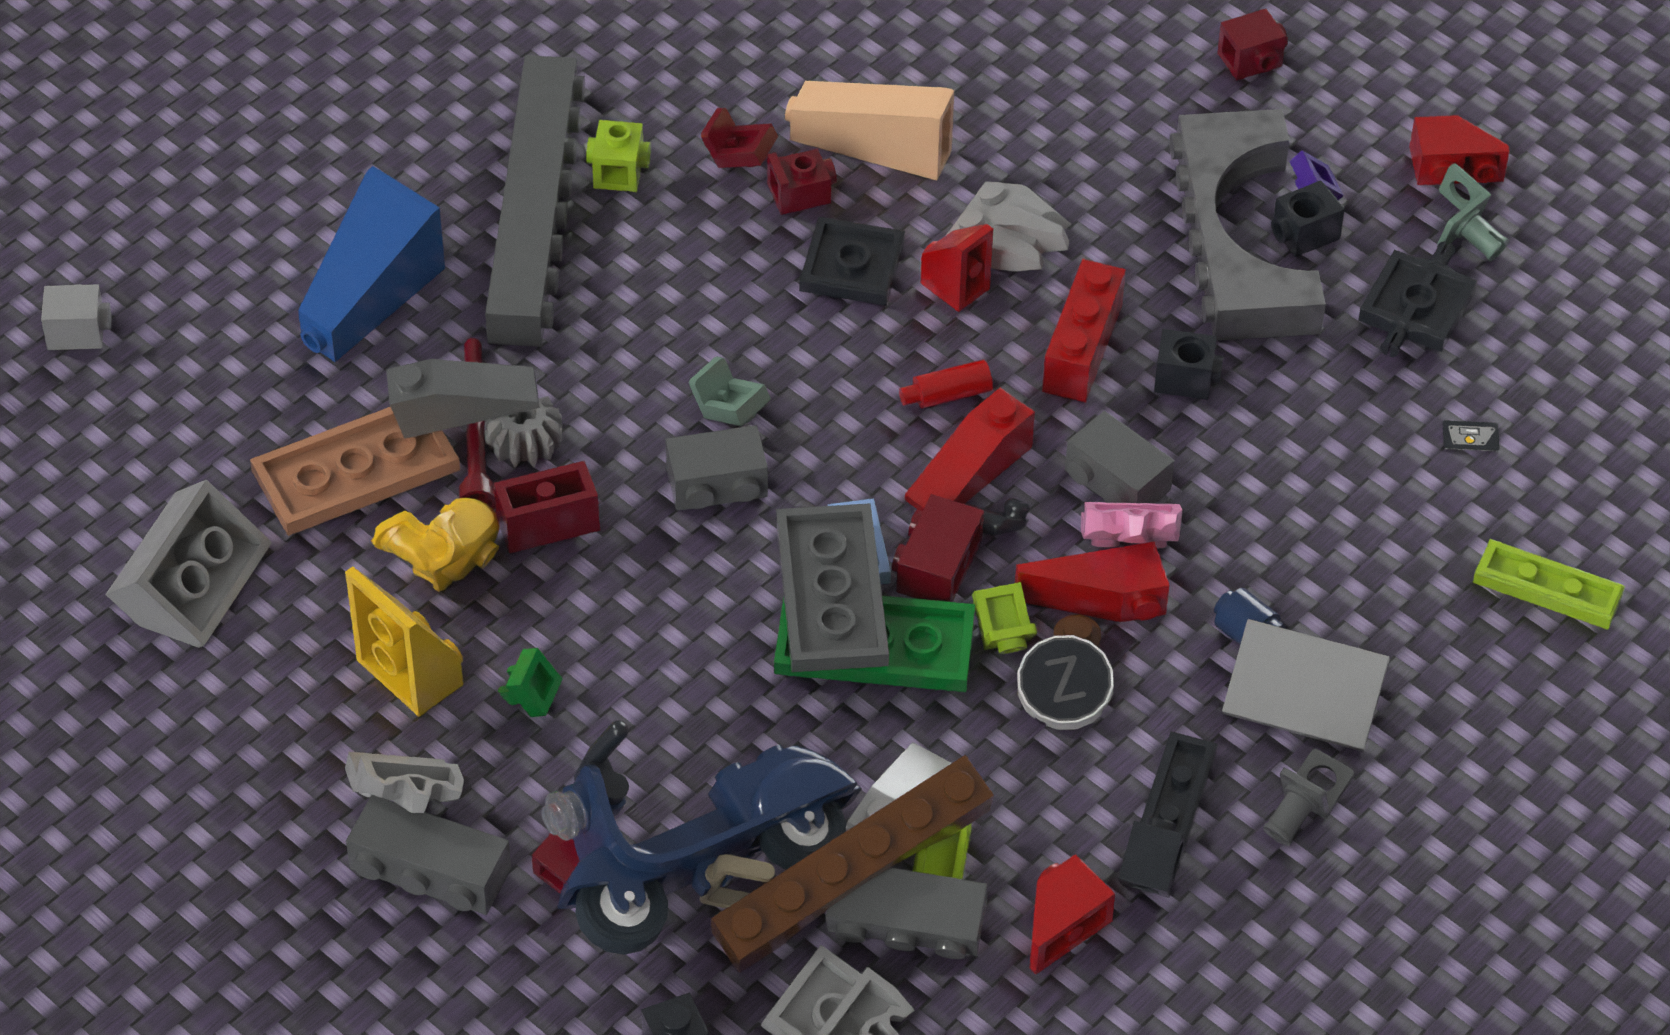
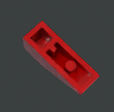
[905,387,1035,511]
[1015,541,1170,622]

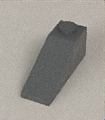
[386,359,540,439]

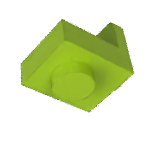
[972,582,1037,654]

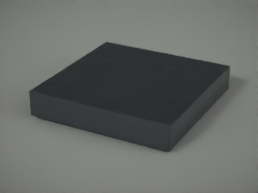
[799,216,905,306]

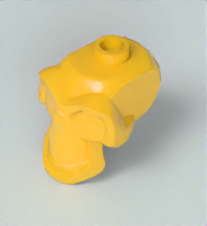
[371,498,500,592]

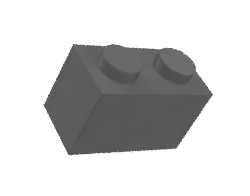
[1065,410,1175,504]
[665,425,768,511]

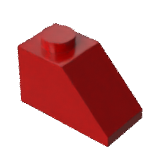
[920,224,994,312]
[1029,854,1115,975]

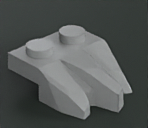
[947,181,1071,271]
[345,752,464,813]
[761,945,915,1035]

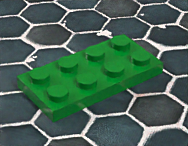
[774,596,975,692]

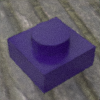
[1289,150,1344,201]

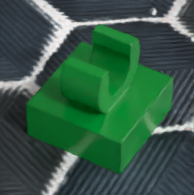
[497,648,563,717]

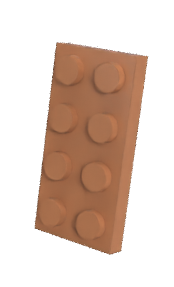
[250,407,460,536]

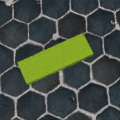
[1473,539,1625,630]

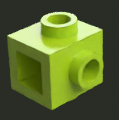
[586,120,651,192]

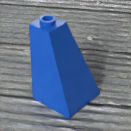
[298,166,445,362]

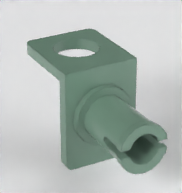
[1437,163,1509,261]

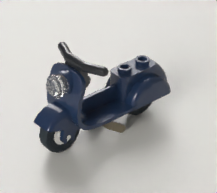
[542,720,862,955]

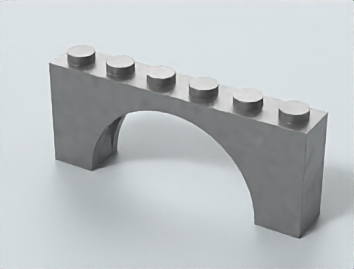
[1170,109,1326,341]

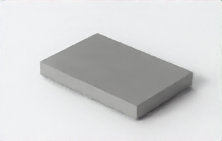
[1222,619,1390,752]

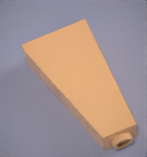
[785,81,955,181]

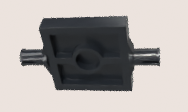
[1358,242,1478,357]

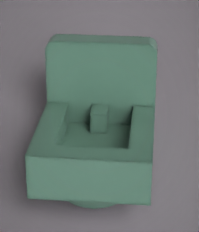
[689,356,771,426]

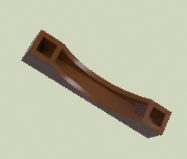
[711,754,994,973]

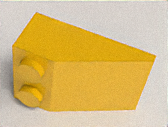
[345,566,463,717]

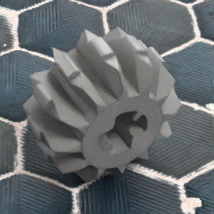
[485,396,562,468]

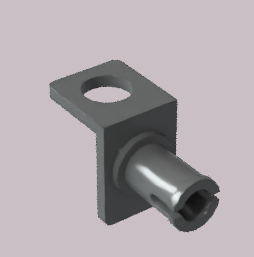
[1263,749,1354,846]

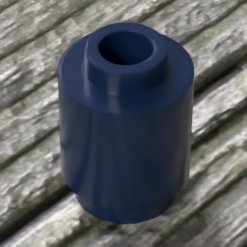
[1214,588,1286,645]

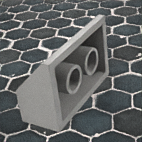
[105,480,272,648]

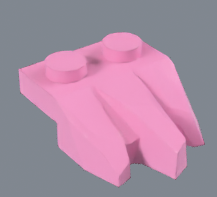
[1081,502,1182,548]

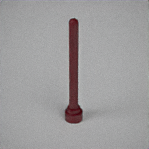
[459,338,496,510]

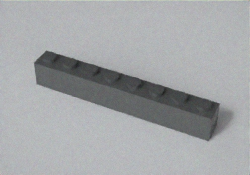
[485,55,585,347]

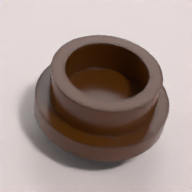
[1053,615,1101,647]

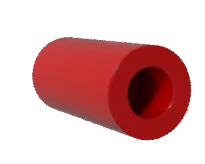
[899,359,993,409]

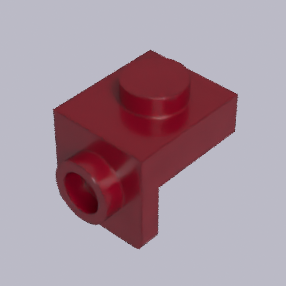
[701,108,779,168]

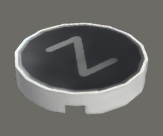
[1017,635,1114,730]

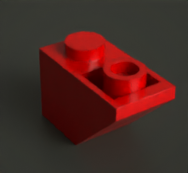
[1409,115,1510,185]

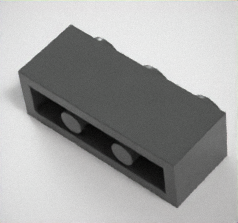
[346,795,511,915]
[826,868,987,959]

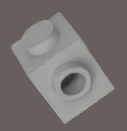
[41,284,112,350]

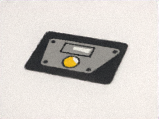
[1442,420,1500,451]

